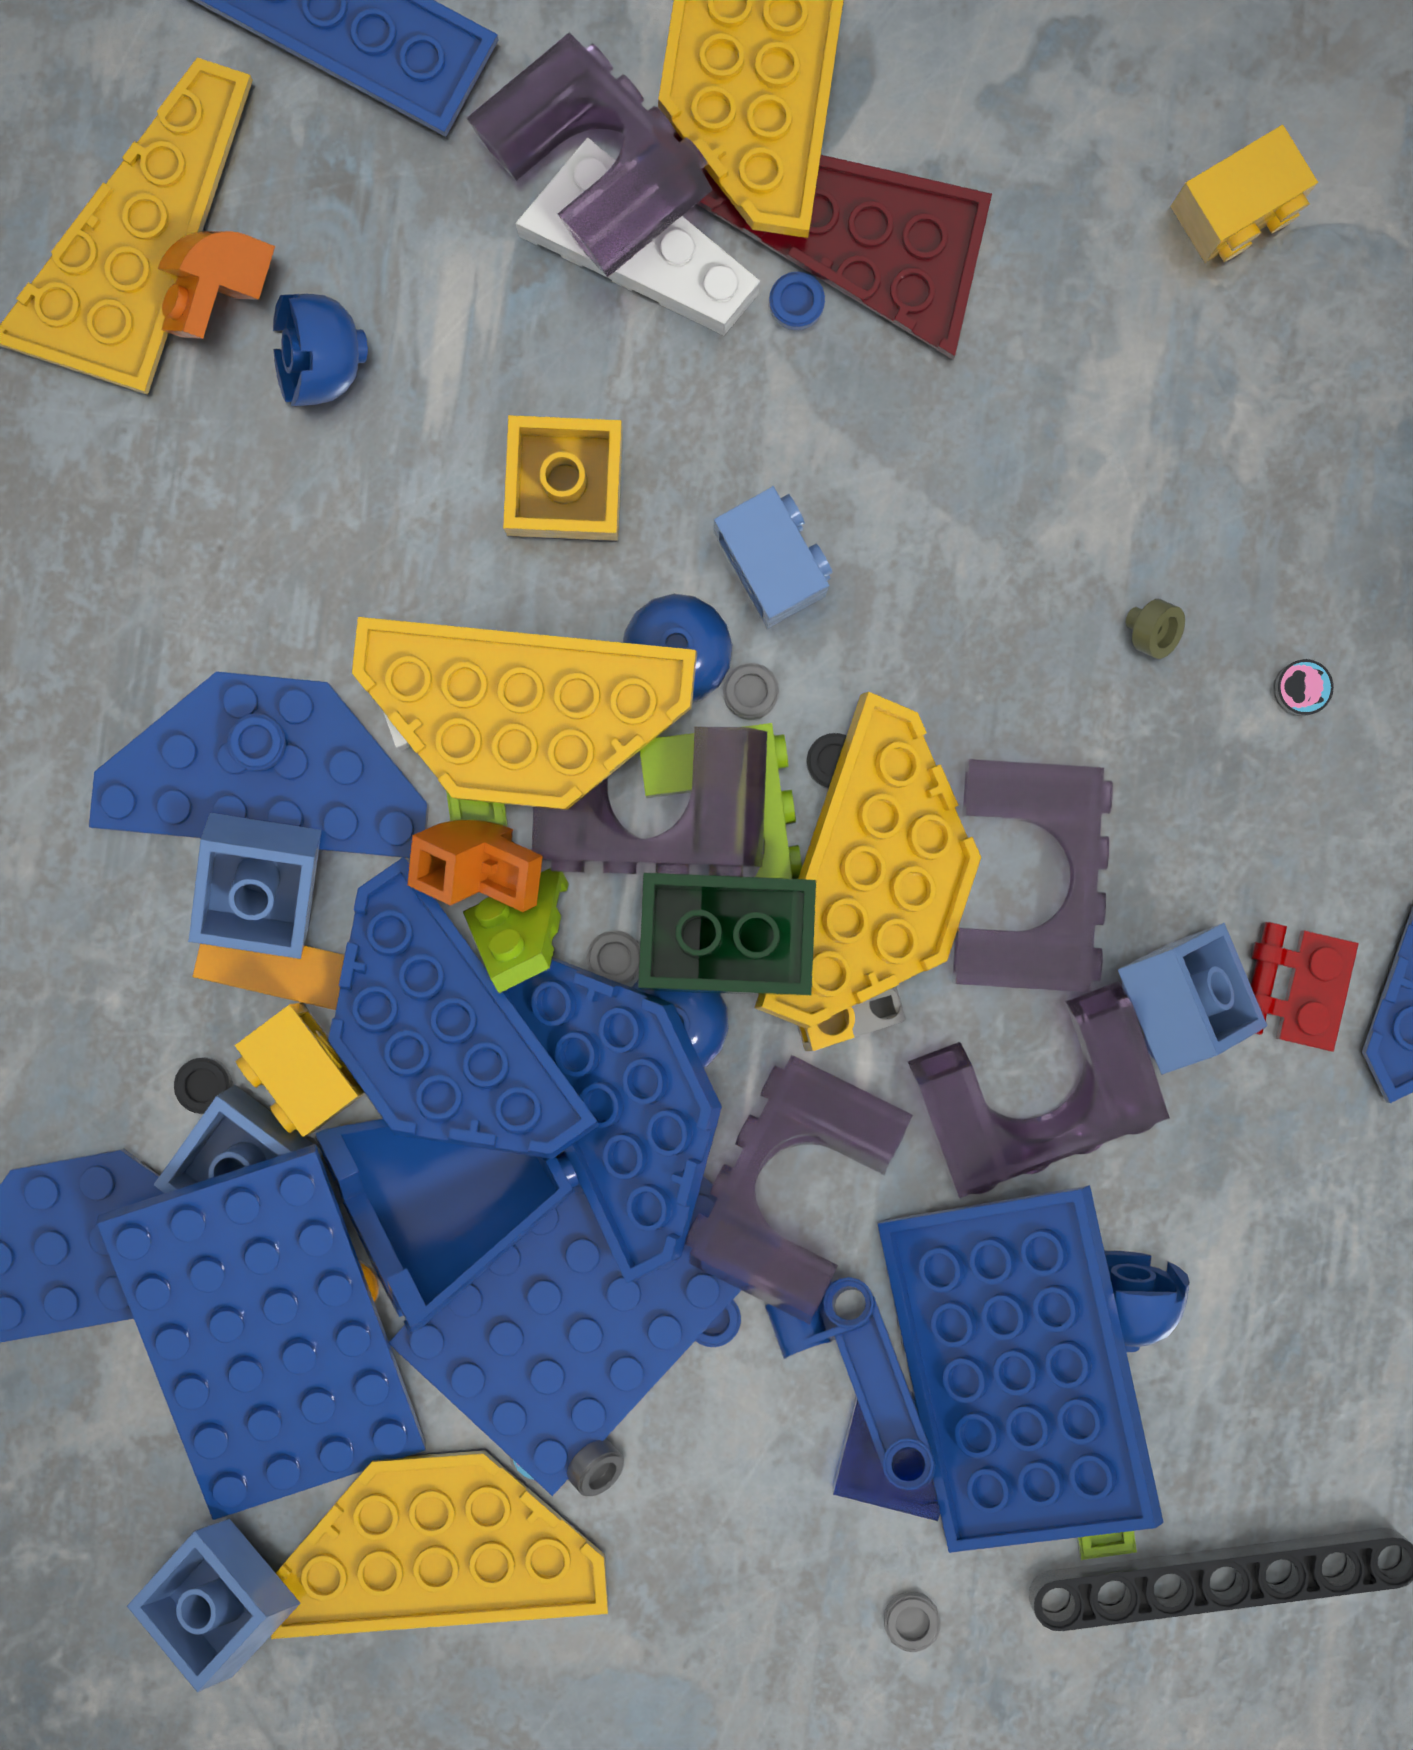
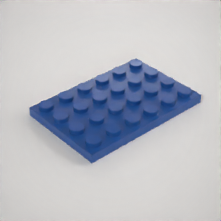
[96,1144,426,1520]
[389,1152,781,1496]
[878,1185,1164,1553]

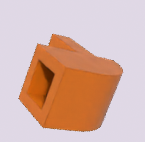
[158,231,275,339]
[407,820,543,912]

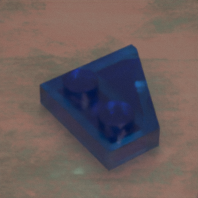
[832,1396,940,1521]

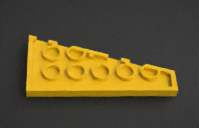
[0,57,253,395]

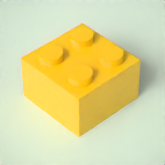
[1170,124,1318,263]
[503,415,623,541]
[234,1002,365,1137]

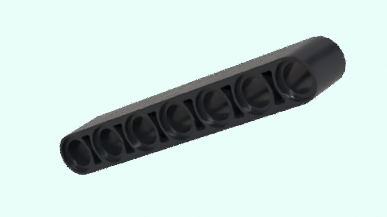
[1029,1528,1413,1631]

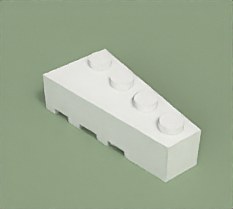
[515,137,760,336]

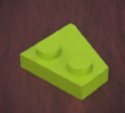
[463,864,569,993]

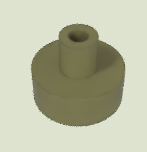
[1126,599,1185,659]

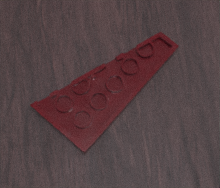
[654,119,992,360]

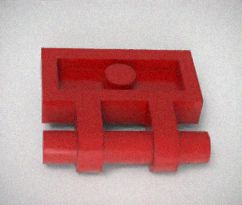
[1251,922,1359,1052]

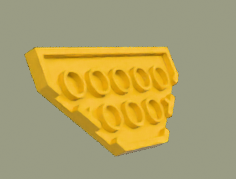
[658,0,843,238]
[352,617,697,810]
[754,691,981,1028]
[271,1450,608,1639]

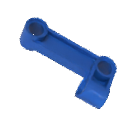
[765,1277,936,1491]

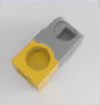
[797,986,906,1051]

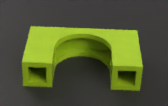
[640,723,802,879]

